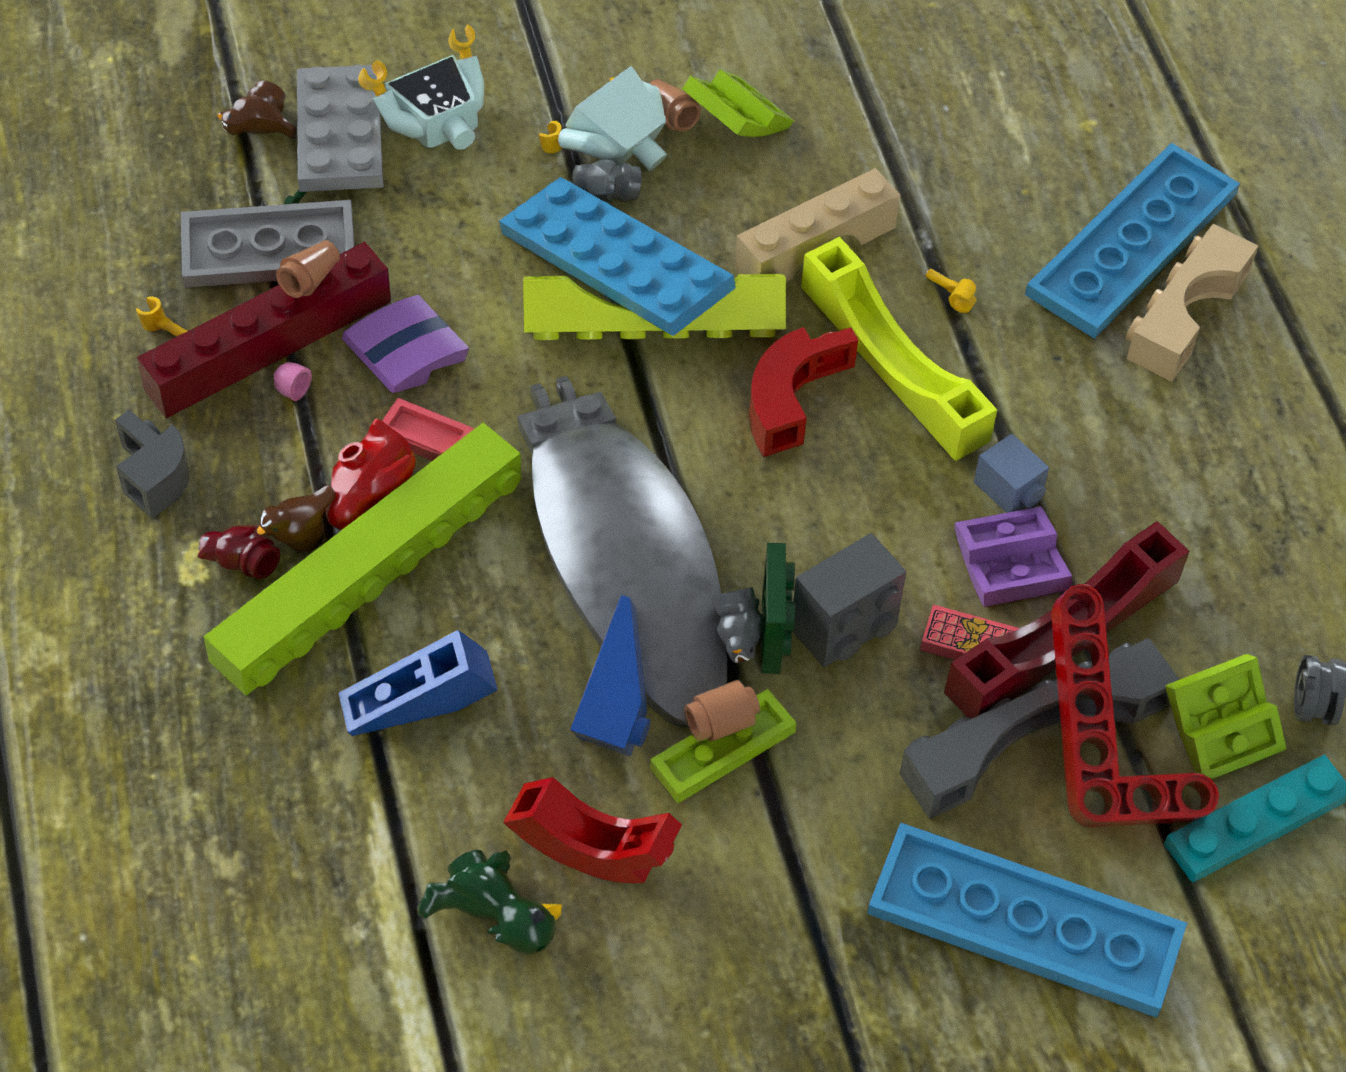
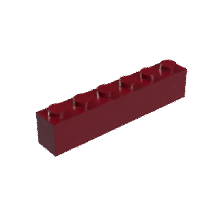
[137,241,391,419]

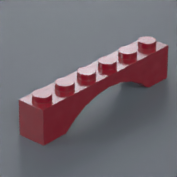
[944,521,1190,719]

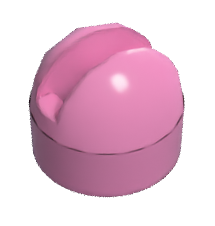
[274,362,312,401]

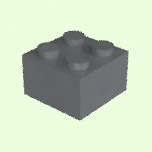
[792,533,907,668]

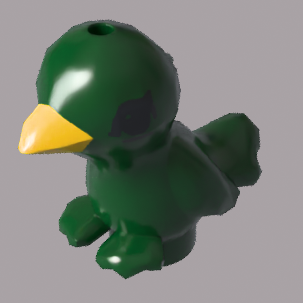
[418,850,562,954]

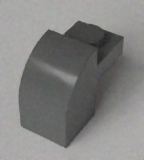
[115,410,189,519]

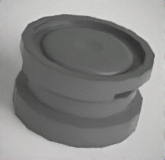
[1294,655,1346,726]

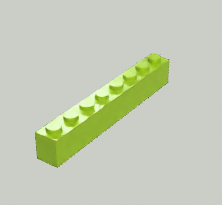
[203,422,522,696]

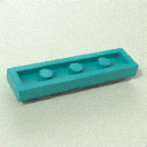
[1164,754,1346,883]

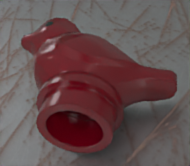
[197,524,281,580]

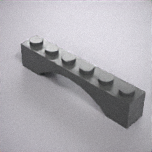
[900,638,1180,819]

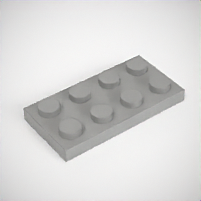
[297,65,383,192]
[181,200,355,288]

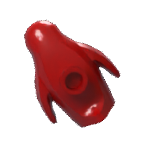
[326,418,416,530]

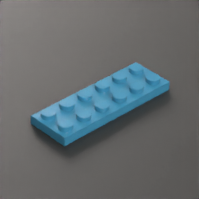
[1025,143,1240,339]
[499,177,736,336]
[867,823,1187,1018]

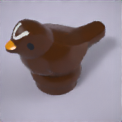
[217,81,297,138]
[257,486,336,552]

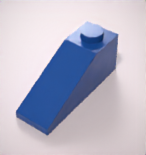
[570,595,650,757]
[339,630,498,736]

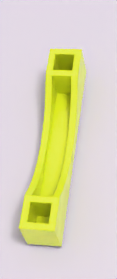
[801,237,997,461]
[523,274,786,340]

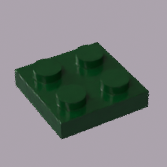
[761,543,795,674]

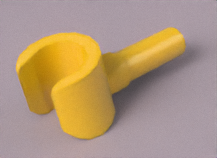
[926,269,977,313]
[136,296,187,337]

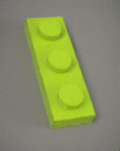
[650,689,796,804]

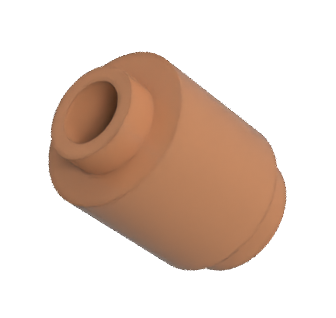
[684,680,760,742]

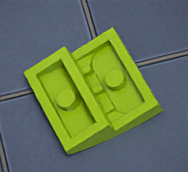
[682,69,795,137]
[1165,653,1287,779]

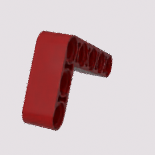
[1051,584,1219,827]

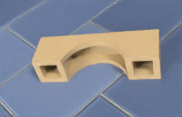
[734,168,900,282]
[1126,224,1258,382]

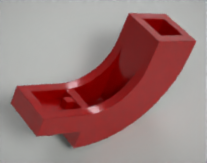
[749,327,858,457]
[503,777,682,884]

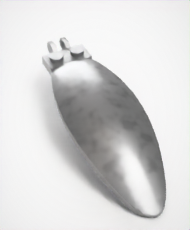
[517,376,727,728]

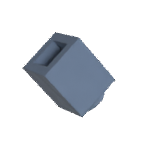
[974,433,1049,513]

